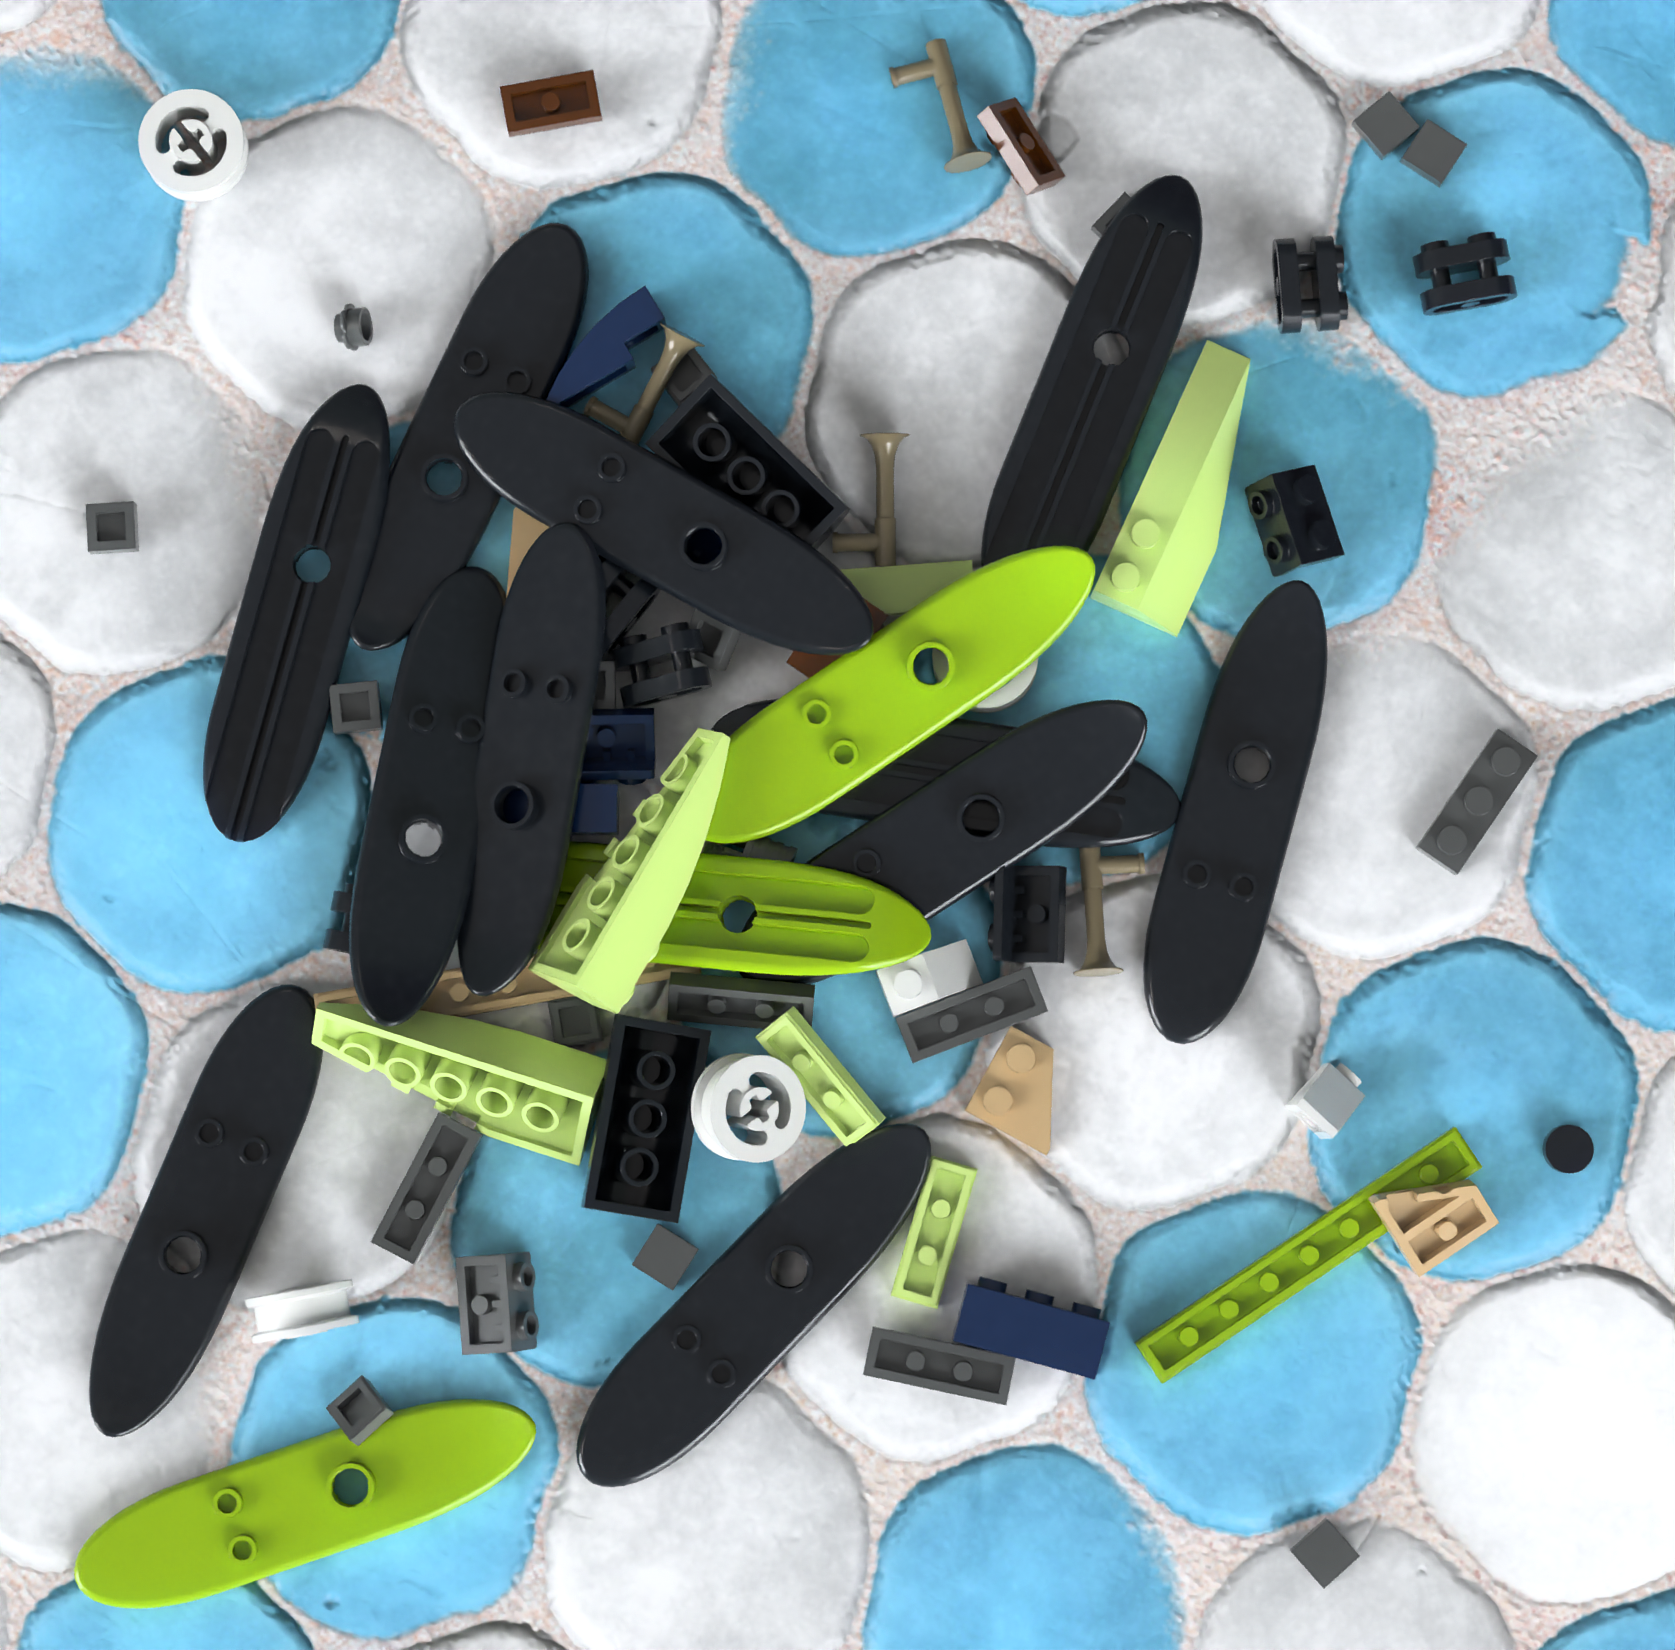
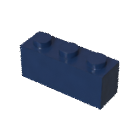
[952,1276,1110,1380]

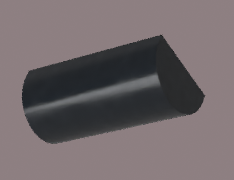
[645,374,850,550]
[581,1014,711,1223]

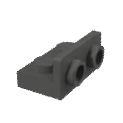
[455,1252,539,1355]

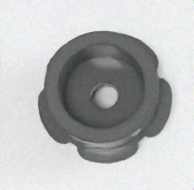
[334,304,373,351]

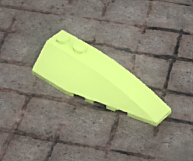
[1090,340,1251,637]
[528,728,731,1014]
[311,1002,607,1166]

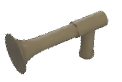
[889,38,992,173]
[583,323,705,444]
[832,433,910,566]
[1073,848,1145,977]

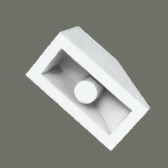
[876,939,983,1018]
[1285,1063,1365,1139]

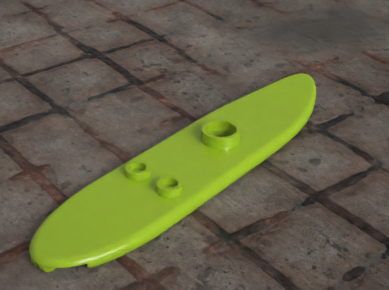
[706,546,1095,844]
[538,841,931,976]
[74,1399,536,1609]

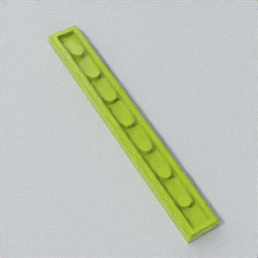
[1134,1127,1482,1384]

